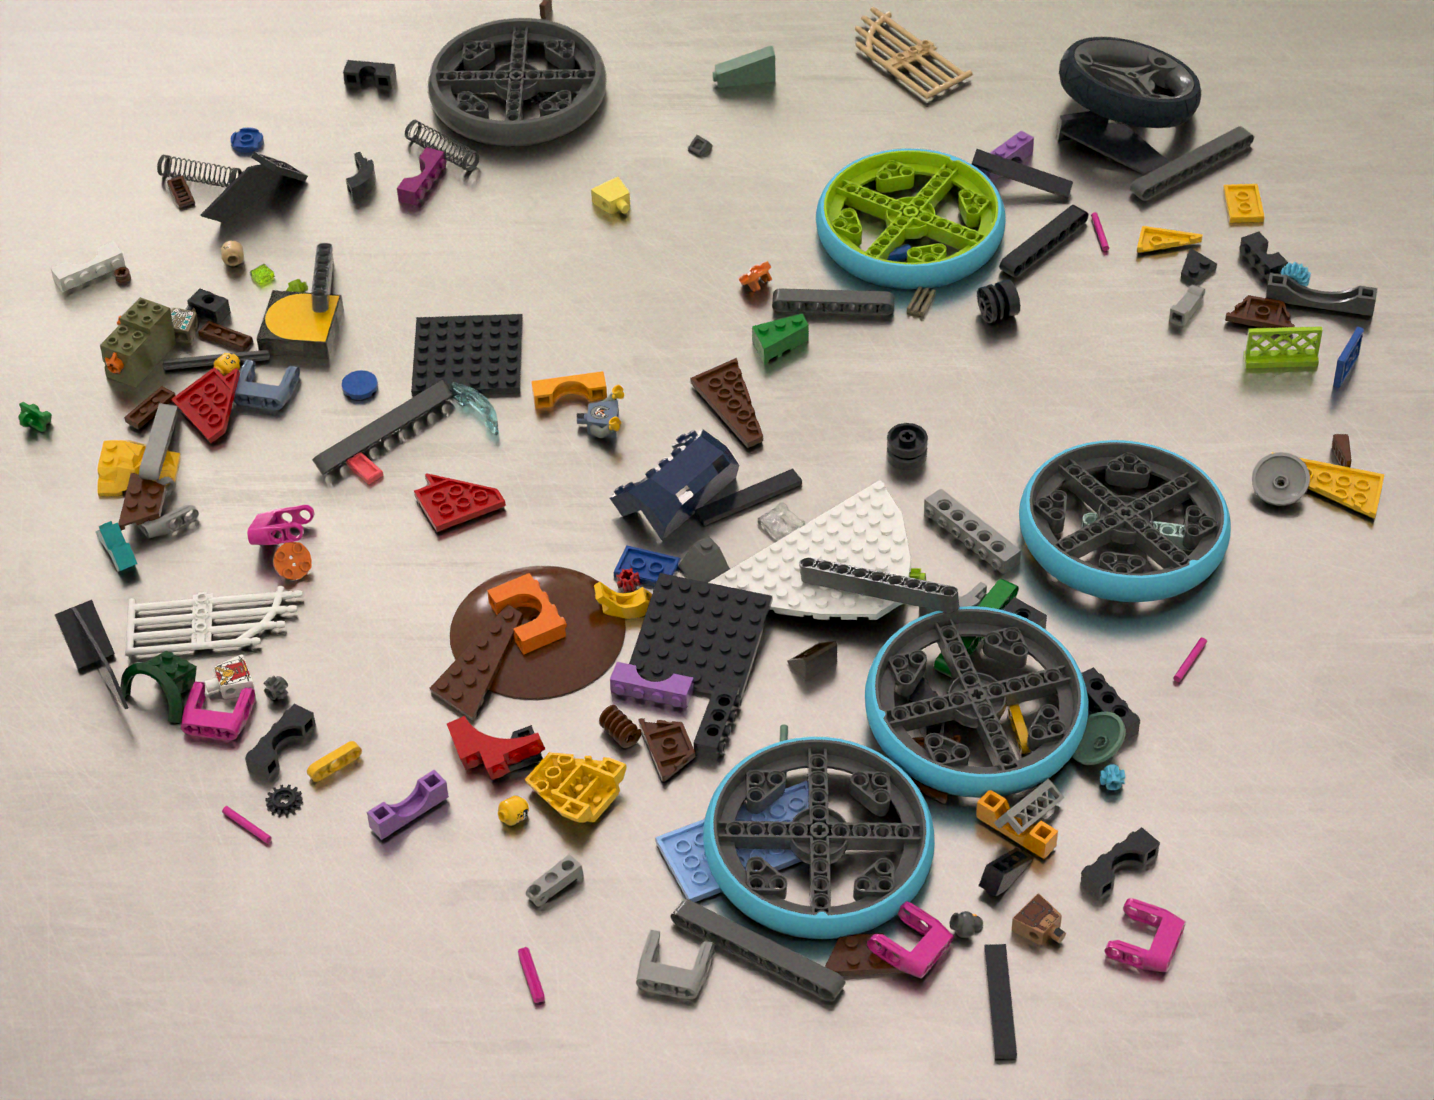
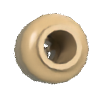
[221,241,244,266]

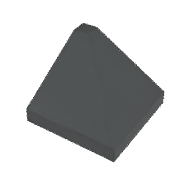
[688,135,713,156]

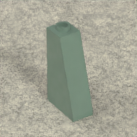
[712,46,776,88]

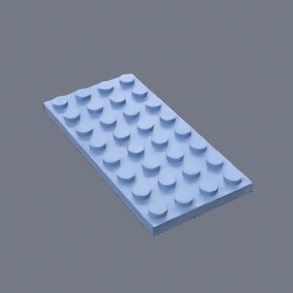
[655,781,821,902]

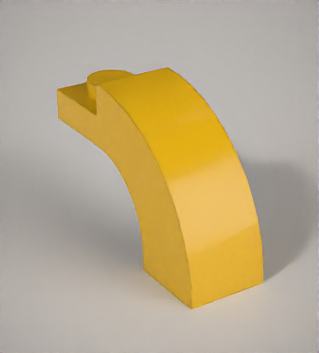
[594,582,652,619]

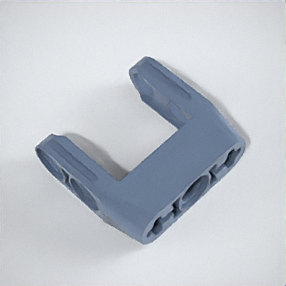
[234,359,300,410]

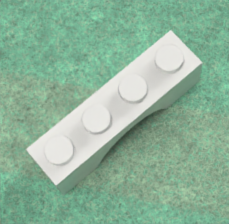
[50,241,125,292]

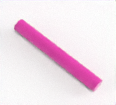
[1091,212,1109,251]
[1173,637,1207,682]
[222,806,272,844]

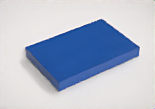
[1333,326,1364,388]
[613,545,681,586]

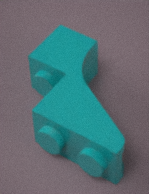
[95,521,138,572]

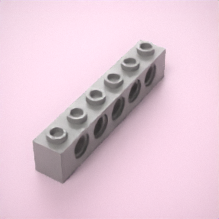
[924,489,1021,575]

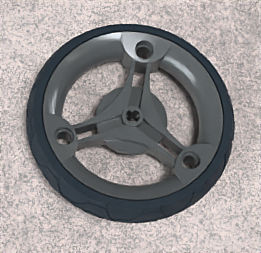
[1059,37,1201,128]

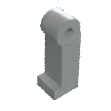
[1169,284,1205,327]
[526,854,584,906]

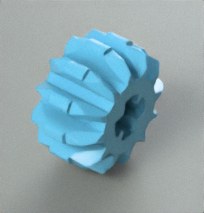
[1281,261,1311,287]

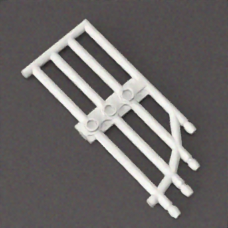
[125,586,303,656]

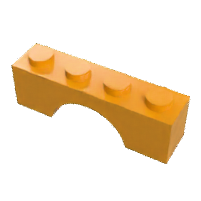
[531,371,607,409]
[976,790,1058,859]

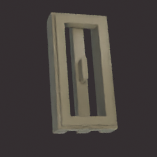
[907,287,936,317]

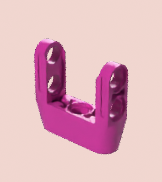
[247,505,315,545]
[181,681,255,740]
[1104,898,1186,972]
[867,901,954,978]

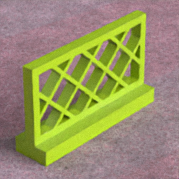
[1243,326,1323,369]

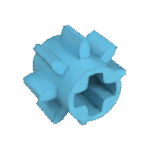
[1100,764,1126,790]

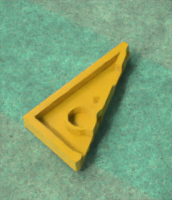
[1137,226,1203,253]

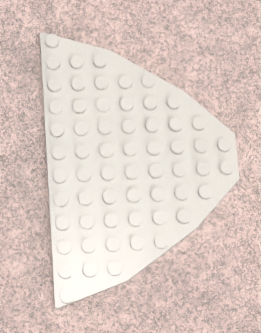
[708,480,911,620]

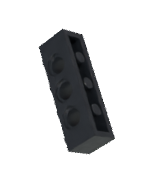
[1082,667,1140,740]
[693,683,742,760]

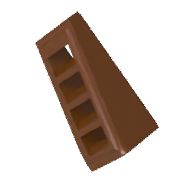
[167,175,195,208]
[1332,434,1352,468]

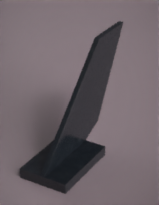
[1056,111,1169,174]
[200,152,308,223]
[54,600,129,709]

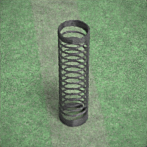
[405,120,480,171]
[157,154,242,187]

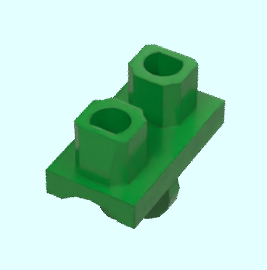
[18,402,52,432]

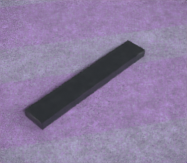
[971,149,1073,199]
[695,468,802,526]
[984,944,1017,1059]

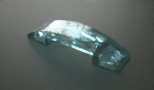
[451,382,499,435]

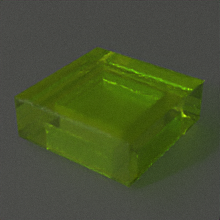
[250,264,275,284]

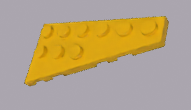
[1272,452,1385,519]

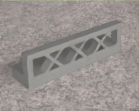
[994,779,1064,835]

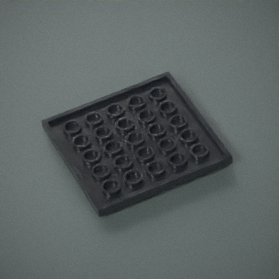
[411,314,523,396]
[629,573,773,696]

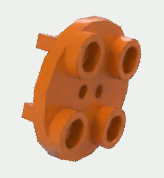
[738,261,772,292]
[273,542,312,580]

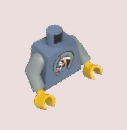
[577,385,624,438]

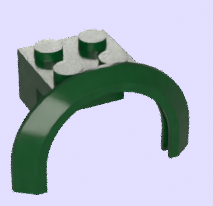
[120,651,197,723]

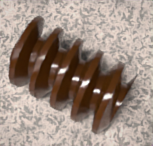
[599,705,641,748]

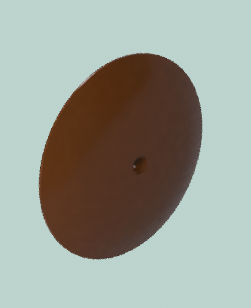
[450,566,626,699]

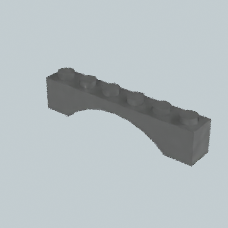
[1266,273,1377,316]

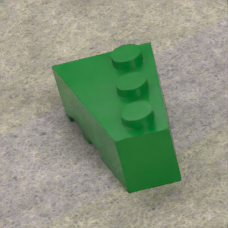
[752,313,809,365]

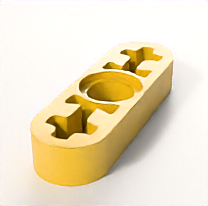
[1007,704,1032,754]
[307,741,362,782]

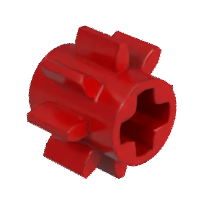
[616,568,640,593]

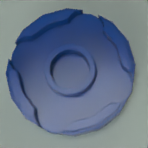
[230,127,264,153]
[341,370,378,400]

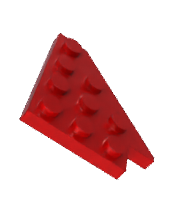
[171,367,240,443]
[414,473,506,532]

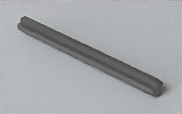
[163,350,270,370]

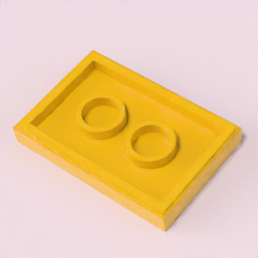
[1223,184,1265,223]

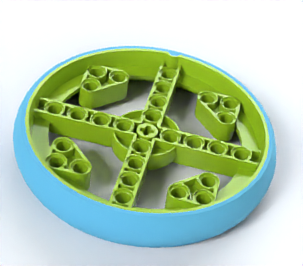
[816,149,1006,289]

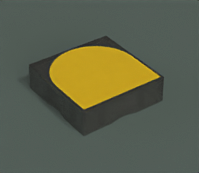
[256,290,344,359]

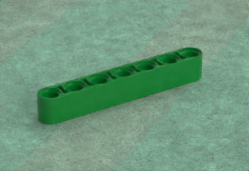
[934,578,1019,677]

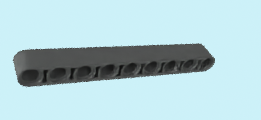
[1130,126,1254,201]
[312,380,453,475]
[799,557,959,613]
[670,899,846,1001]

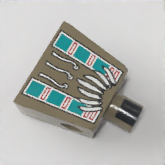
[171,305,199,344]

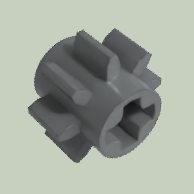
[263,675,288,700]

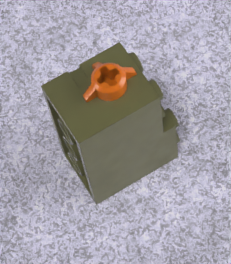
[100,297,176,388]

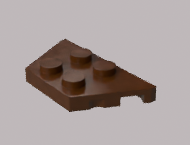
[1225,295,1295,328]
[118,473,166,531]
[638,718,695,782]
[825,933,905,976]

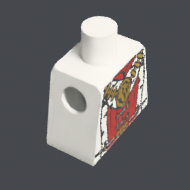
[205,654,254,699]

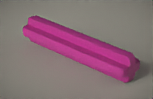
[518,947,545,1003]

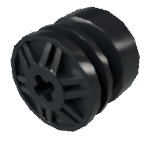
[977,279,1021,323]

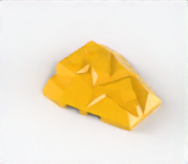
[97,440,181,496]
[525,752,627,823]

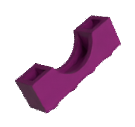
[397,147,447,206]

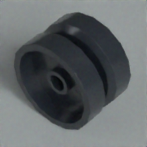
[886,423,928,470]

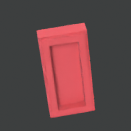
[346,452,384,485]

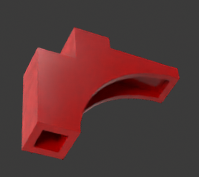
[447,716,546,780]

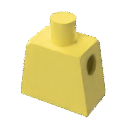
[591,177,630,214]

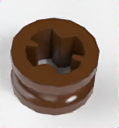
[114,267,131,283]

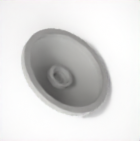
[1252,452,1310,506]

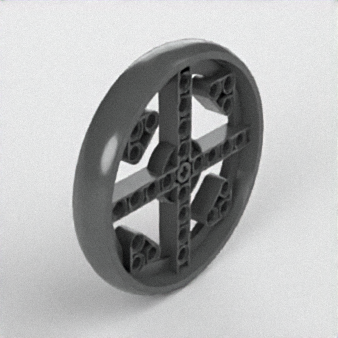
[427,18,607,147]

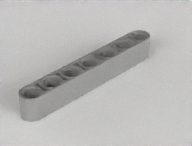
[139,403,178,481]

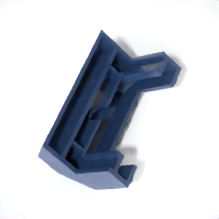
[610,429,739,541]

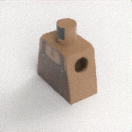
[1011,893,1066,945]

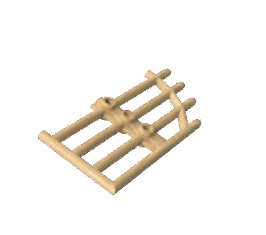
[855,7,973,100]

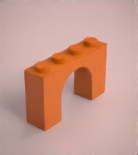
[487,573,567,655]

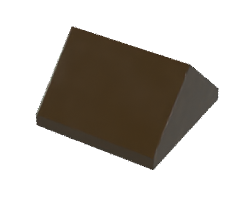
[787,641,837,681]

